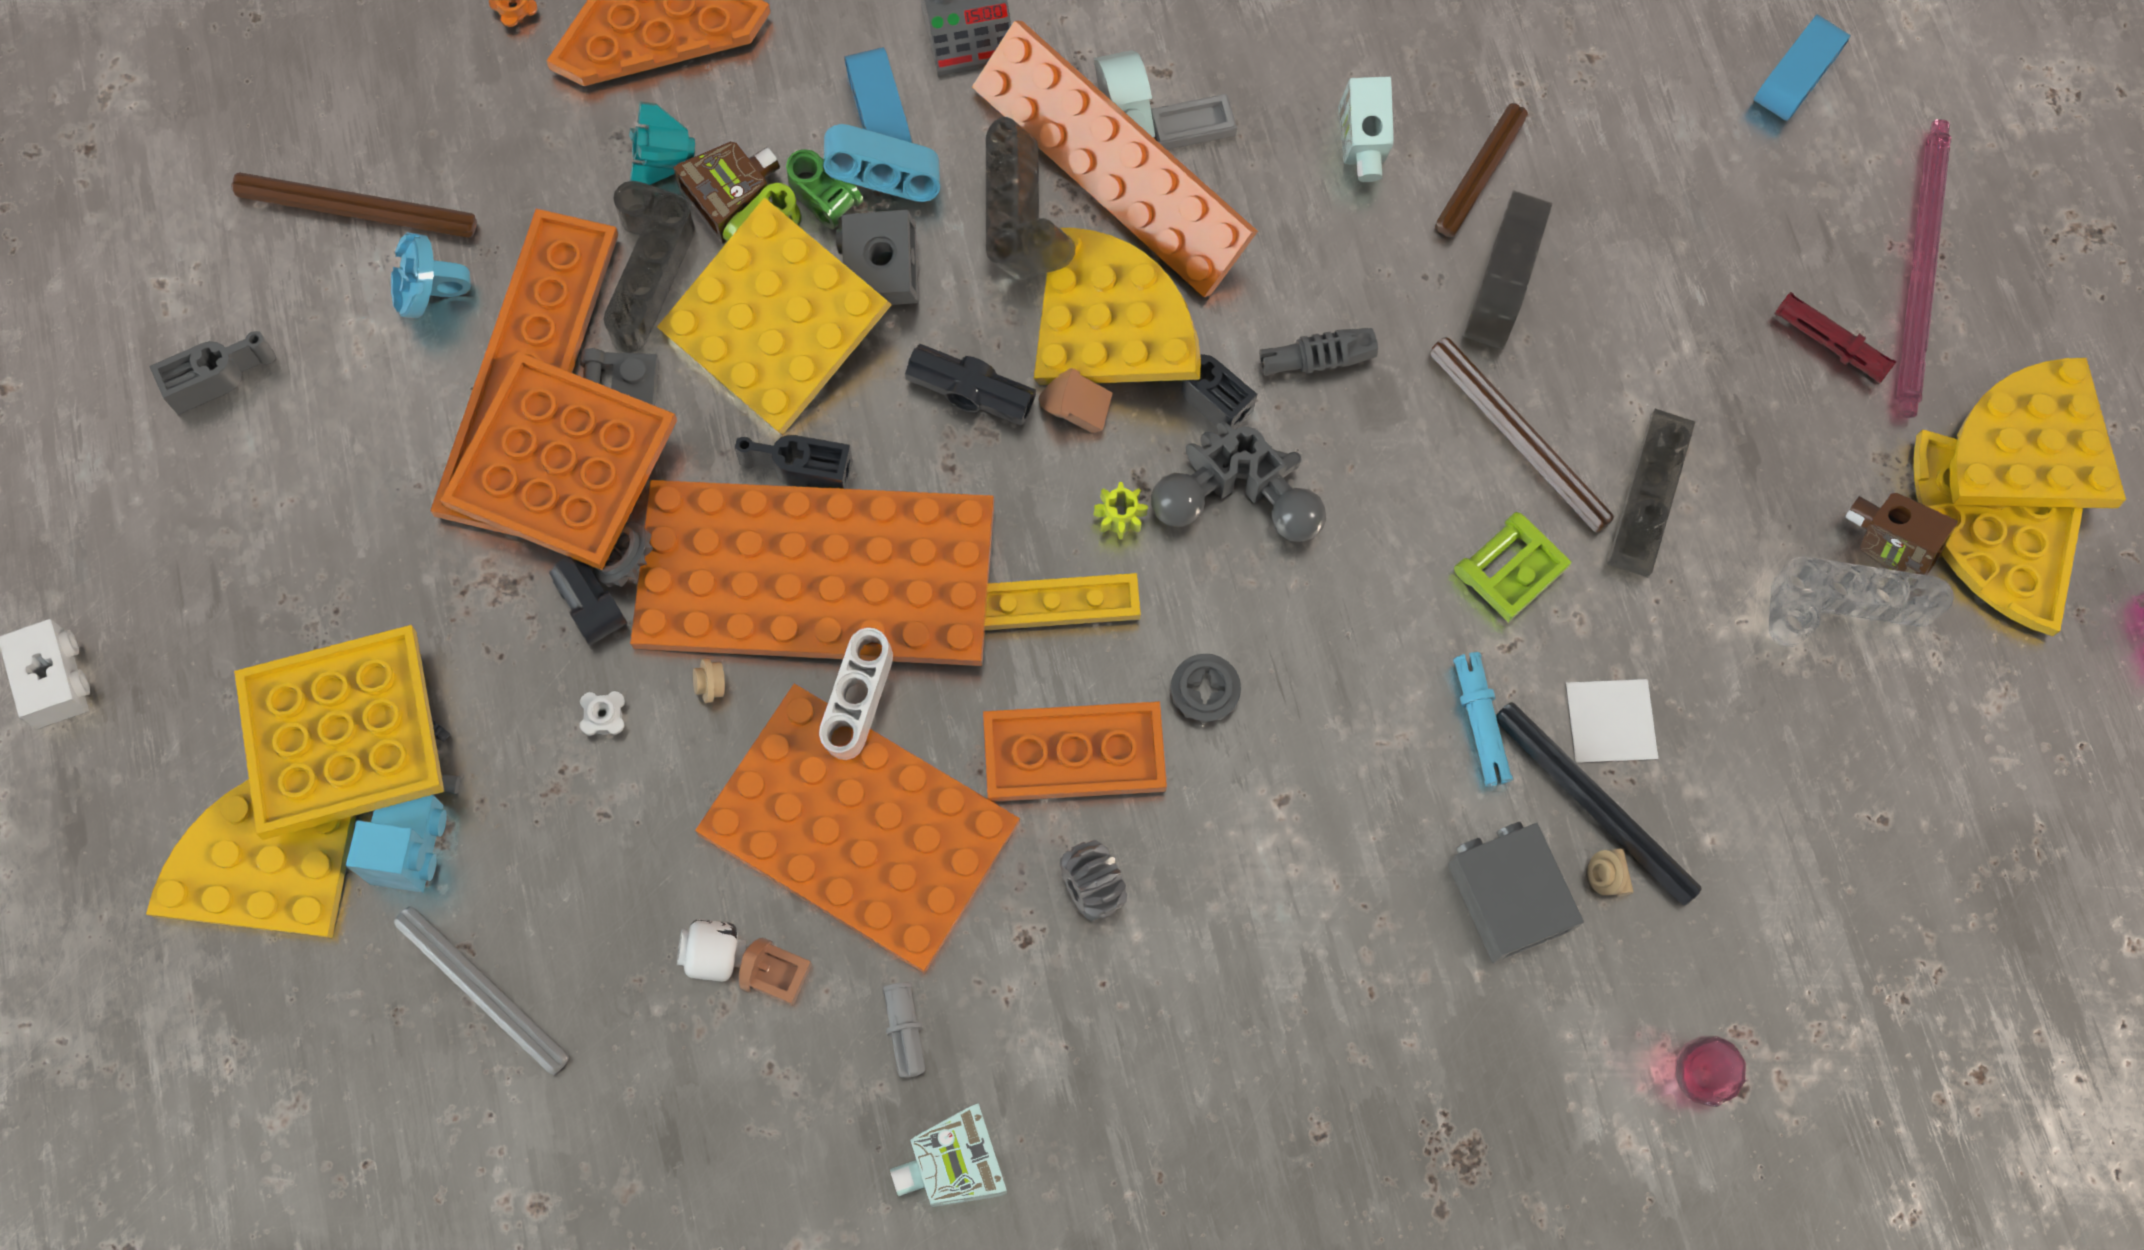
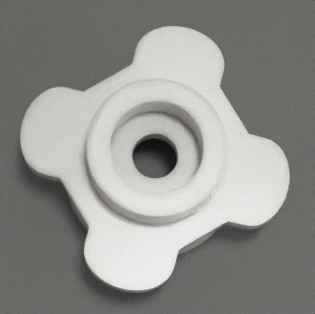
[579,691,625,736]

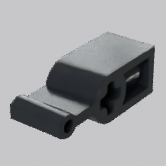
[1181,354,1258,430]
[735,435,853,489]

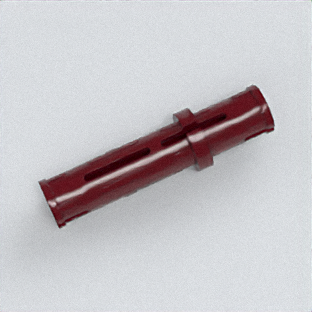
[1774,292,1897,384]

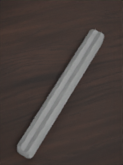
[394,906,569,1075]

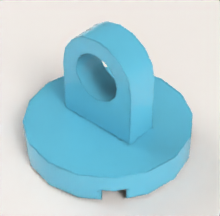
[391,232,471,319]

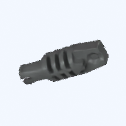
[1259,328,1378,376]

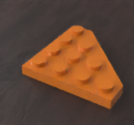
[546,0,771,86]

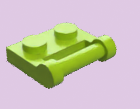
[1454,512,1572,623]

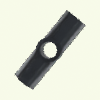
[905,343,1036,426]

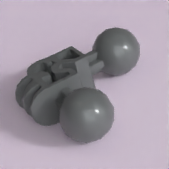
[1151,422,1326,542]

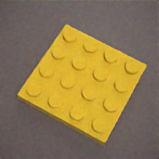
[657,197,892,435]
[234,625,444,840]

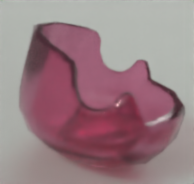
[1674,1035,1746,1107]

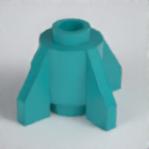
[629,101,695,186]

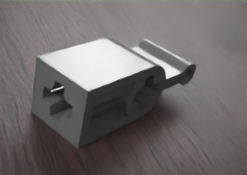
[149,331,276,415]

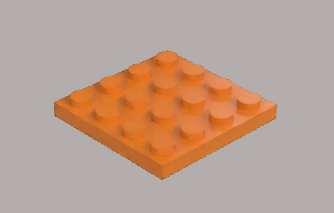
[440,352,677,570]

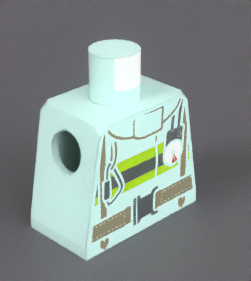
[1338,77,1394,182]
[890,1103,1007,1207]

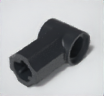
[549,556,628,646]

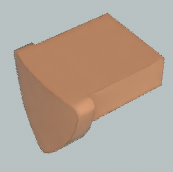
[1038,368,1113,433]
[739,937,812,1006]

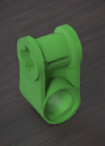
[786,149,863,229]

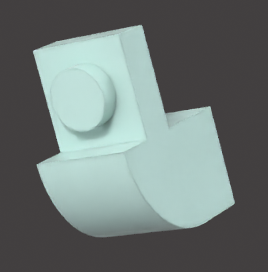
[1093,50,1155,137]

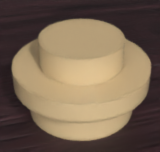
[693,658,725,703]

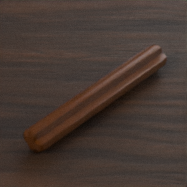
[1435,103,1528,237]

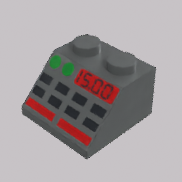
[921,0,1011,76]

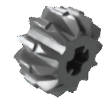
[1060,840,1127,921]

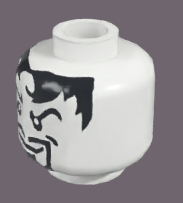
[677,919,746,982]

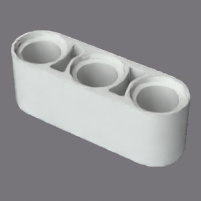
[819,628,893,760]

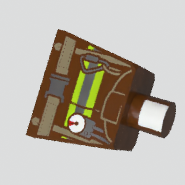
[673,141,780,244]
[1845,493,1958,589]

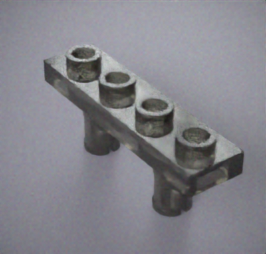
[1607,408,1696,578]

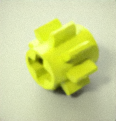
[1094,482,1148,539]

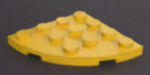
[1034,228,1201,385]
[1950,358,2126,508]
[1914,429,2083,637]
[146,779,356,939]

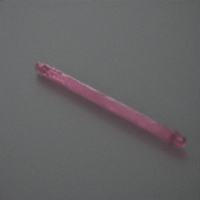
[1896,119,1952,418]

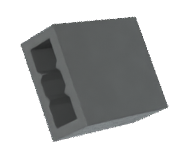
[1448,822,1584,963]

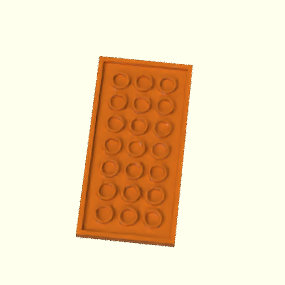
[630,480,995,666]

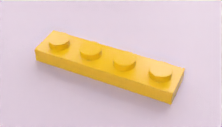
[985,573,1141,630]

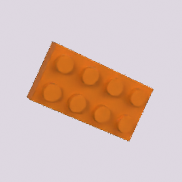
[983,701,1167,802]

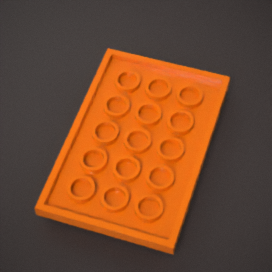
[695,683,1020,974]

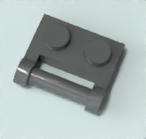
[580,348,659,406]

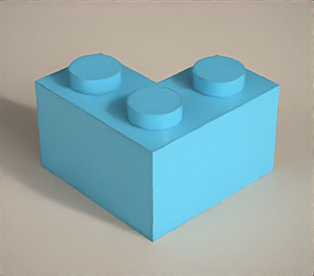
[346,795,447,893]

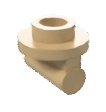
[1587,849,1634,897]

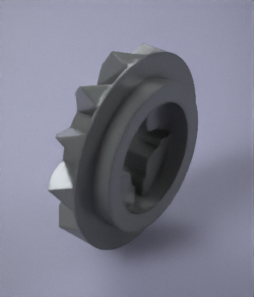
[593,522,653,587]
[1170,654,1241,724]

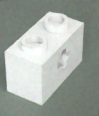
[0,619,90,729]

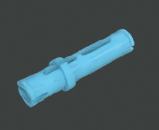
[1453,652,1514,787]

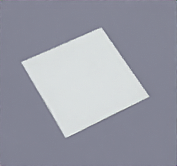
[1566,679,1658,763]

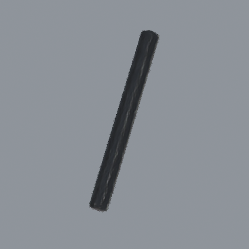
[1496,702,1702,905]

